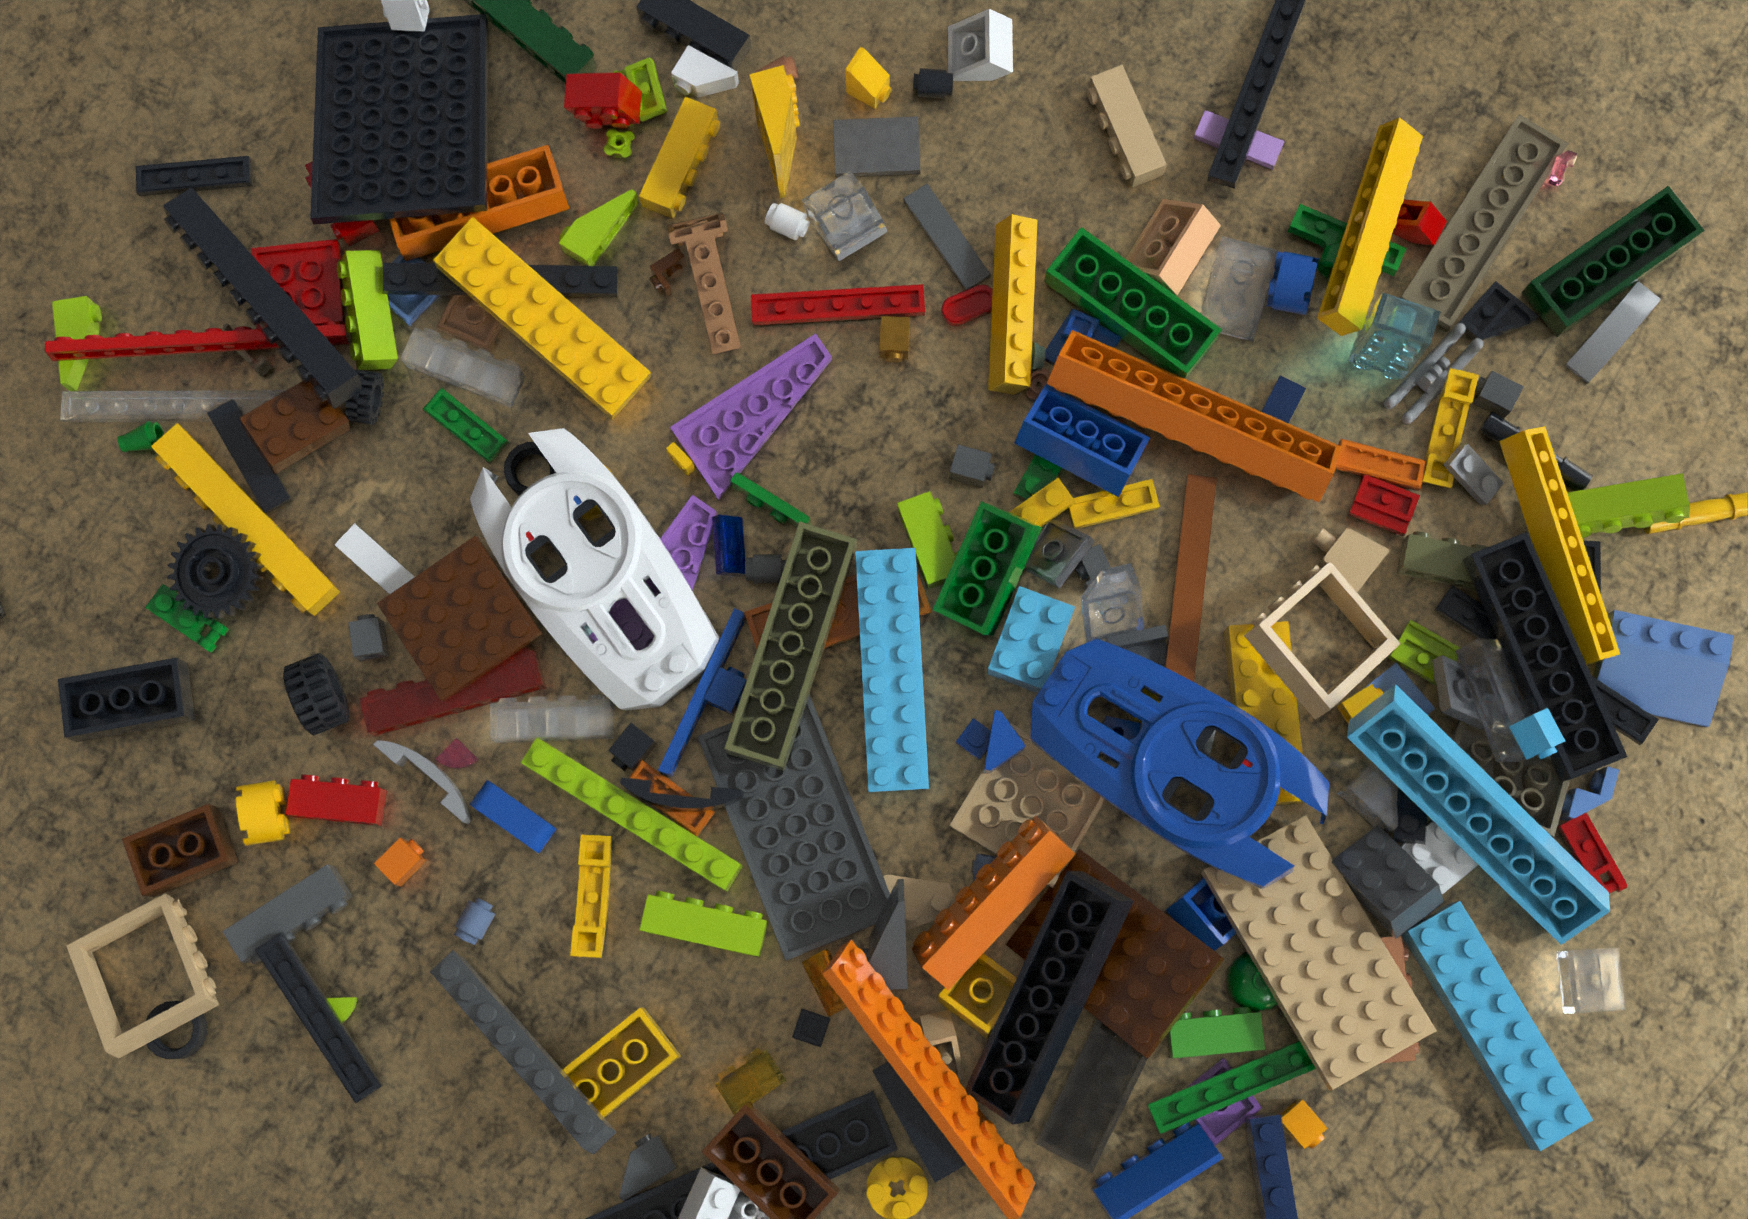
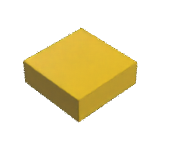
[666,442,696,476]

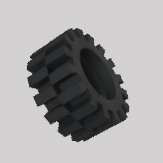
[345,369,384,425]

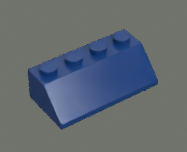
[1091,1122,1223,1219]

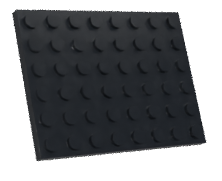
[310,14,488,225]

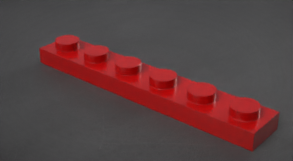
[751,284,925,326]

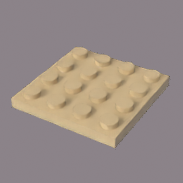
[949,723,1105,888]

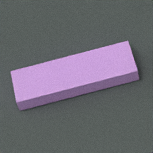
[1193,110,1284,170]

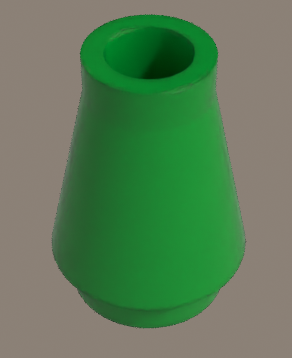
[117,421,164,453]

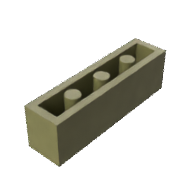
[1397,531,1487,591]

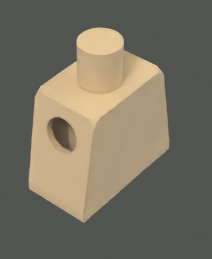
[1313,528,1390,592]

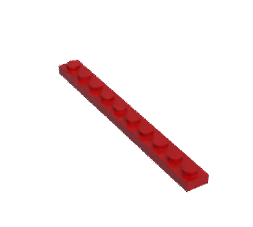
[45,321,349,361]

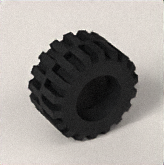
[283,653,349,736]

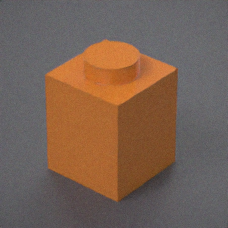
[374,838,427,887]

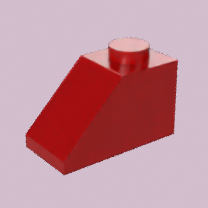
[1392,199,1447,246]

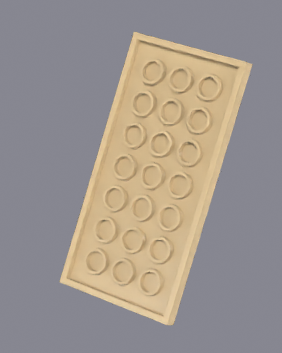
[1201,815,1437,1092]

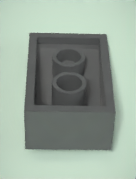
[863,879,908,990]

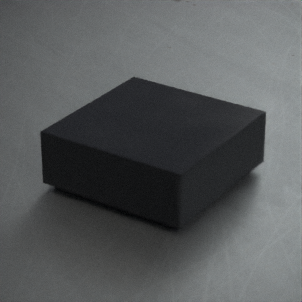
[792,1008,831,1048]

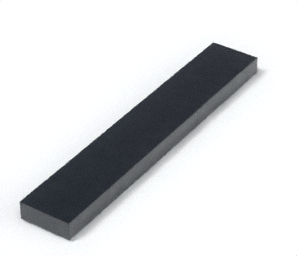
[255,932,383,1104]

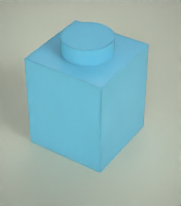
[1509,708,1565,760]

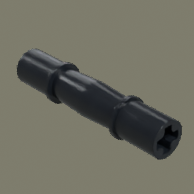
[1479,411,1593,491]

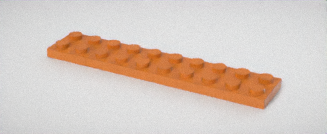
[822,939,1036,1219]

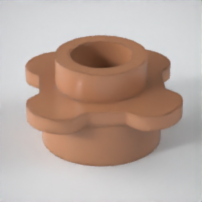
[1027,369,1054,400]

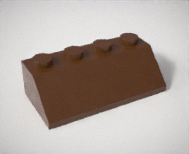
[701,1101,840,1219]

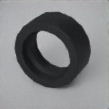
[504,442,556,496]
[146,1001,207,1059]

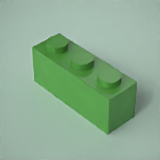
[1167,1007,1265,1058]

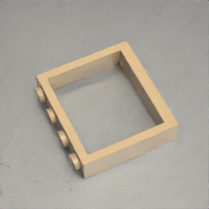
[1244,562,1401,719]
[66,893,219,1058]

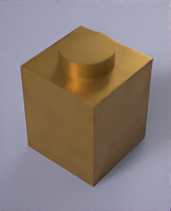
[879,316,910,363]

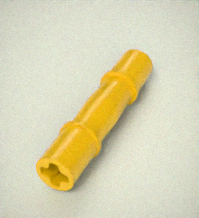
[1643,492,1748,534]

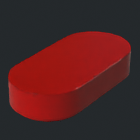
[941,285,993,326]

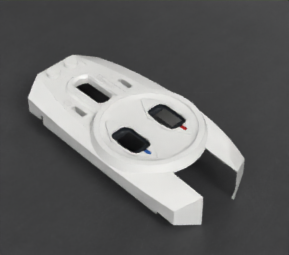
[470,428,720,711]

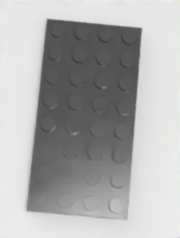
[697,694,890,961]

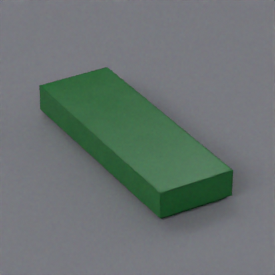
[423,387,509,464]

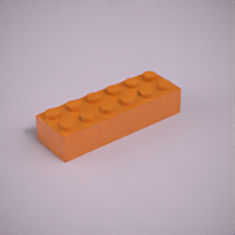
[389,145,570,262]
[911,815,1075,991]

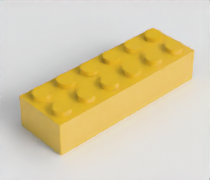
[1224,621,1304,806]

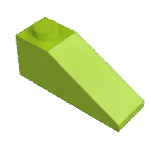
[559,189,639,266]
[52,296,102,392]

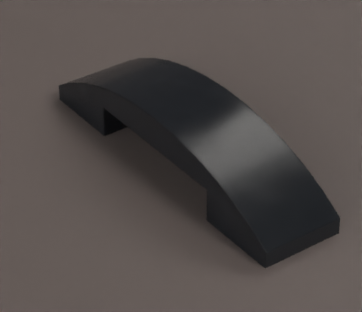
[620,777,744,811]

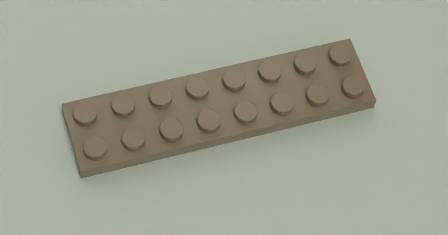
[1399,114,1569,331]

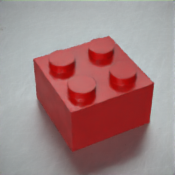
[564,72,642,129]

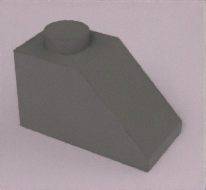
[619,1133,679,1202]

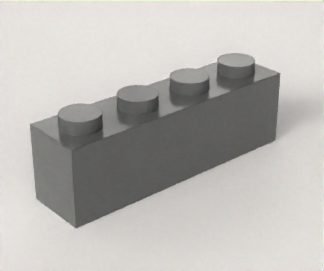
[223,864,353,964]

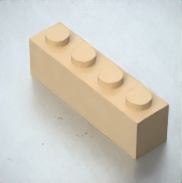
[1086,65,1167,187]

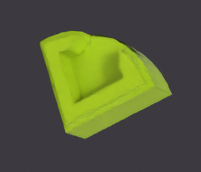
[327,997,357,1023]

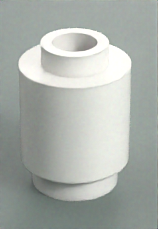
[765,203,809,240]

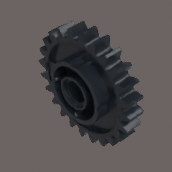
[167,524,264,619]

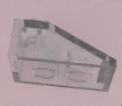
[1201,236,1278,342]

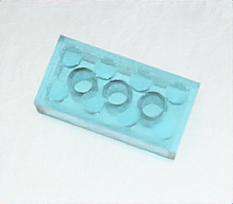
[1348,293,1441,380]

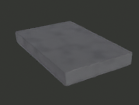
[833,116,920,177]

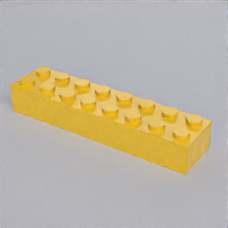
[433,217,651,420]

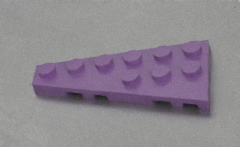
[670,333,832,500]
[589,495,717,650]

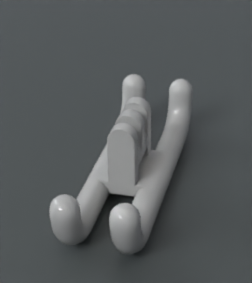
[1384,323,1483,425]

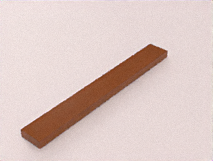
[1161,474,1217,700]

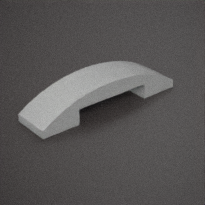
[1565,281,1661,384]
[373,740,472,824]

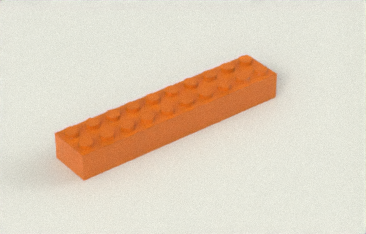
[1047,330,1342,502]

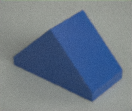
[984,710,1026,774]

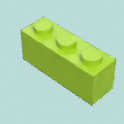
[897,491,958,590]

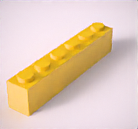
[988,214,1037,395]

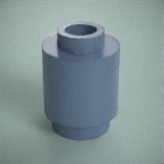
[454,898,495,945]

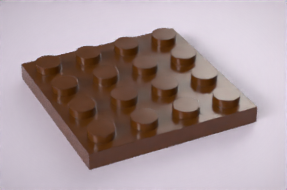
[377,536,543,702]

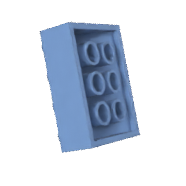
[1593,610,1734,727]

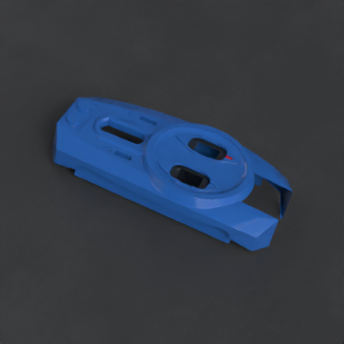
[1031,639,1330,889]

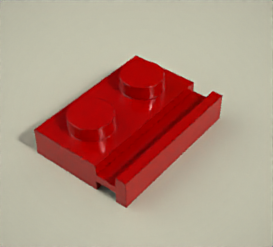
[1348,474,1420,536]

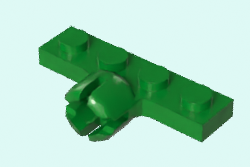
[1287,204,1407,279]

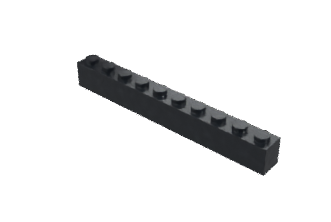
[162,187,363,409]

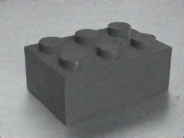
[1332,825,1444,939]

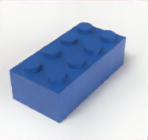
[1014,384,1150,497]

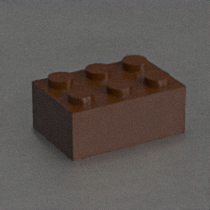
[240,381,350,475]
[122,804,238,898]

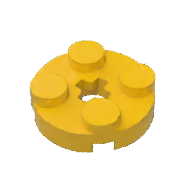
[867,1156,928,1219]

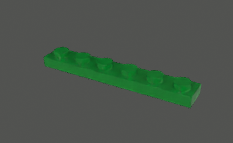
[1147,1041,1316,1134]

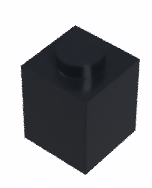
[608,722,657,771]

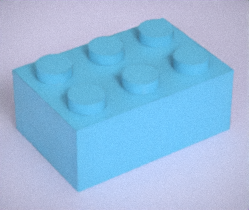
[987,586,1075,693]

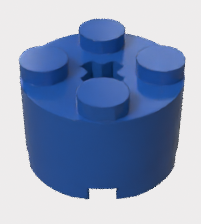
[1267,251,1319,316]

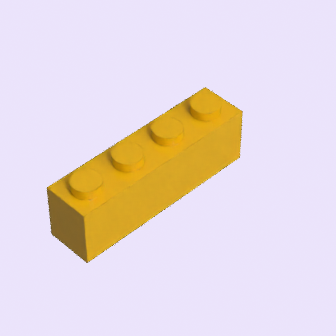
[639,97,720,219]

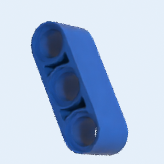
[470,780,557,854]

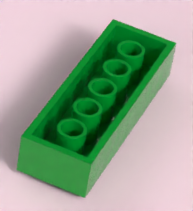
[1044,227,1222,379]

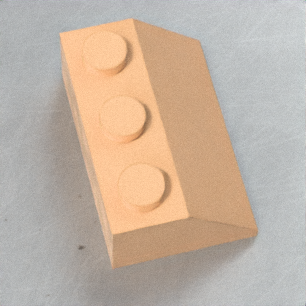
[1125,199,1221,296]

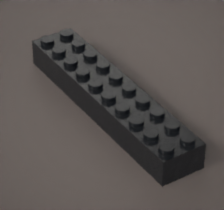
[585,1090,898,1219]

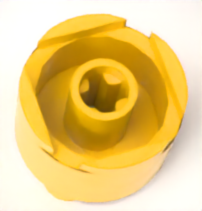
[236,780,291,846]

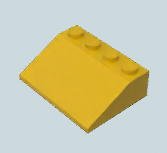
[749,65,800,198]

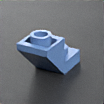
[1560,766,1619,821]

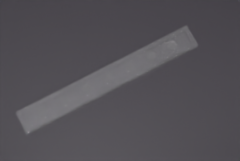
[60,390,286,422]

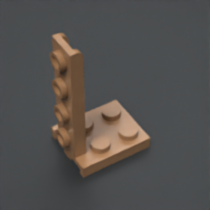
[667,212,741,354]

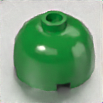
[1225,952,1278,1012]

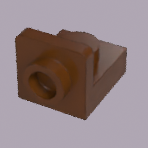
[649,248,687,297]

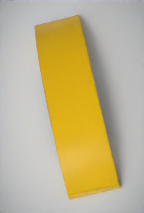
[1422,368,1479,489]
[570,834,611,958]

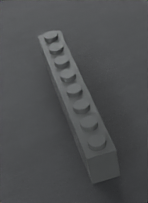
[430,950,616,1155]

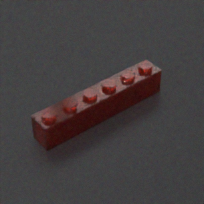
[360,648,547,737]

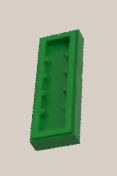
[730,473,811,528]

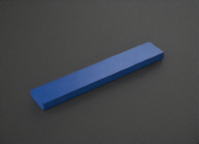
[658,608,746,778]

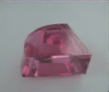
[1548,150,1577,186]
[435,738,479,769]

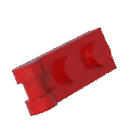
[1557,812,1627,894]

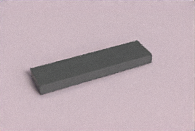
[903,184,991,290]

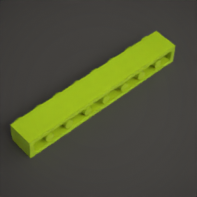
[520,737,743,892]

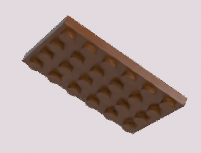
[1005,849,1224,1059]

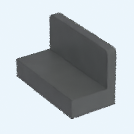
[1105,625,1168,666]

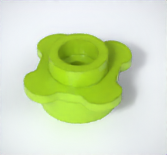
[604,129,634,158]

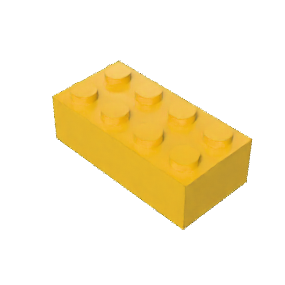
[562,1007,681,1118]

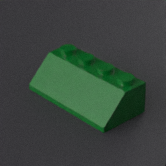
[933,501,1042,635]

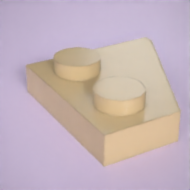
[883,875,955,931]

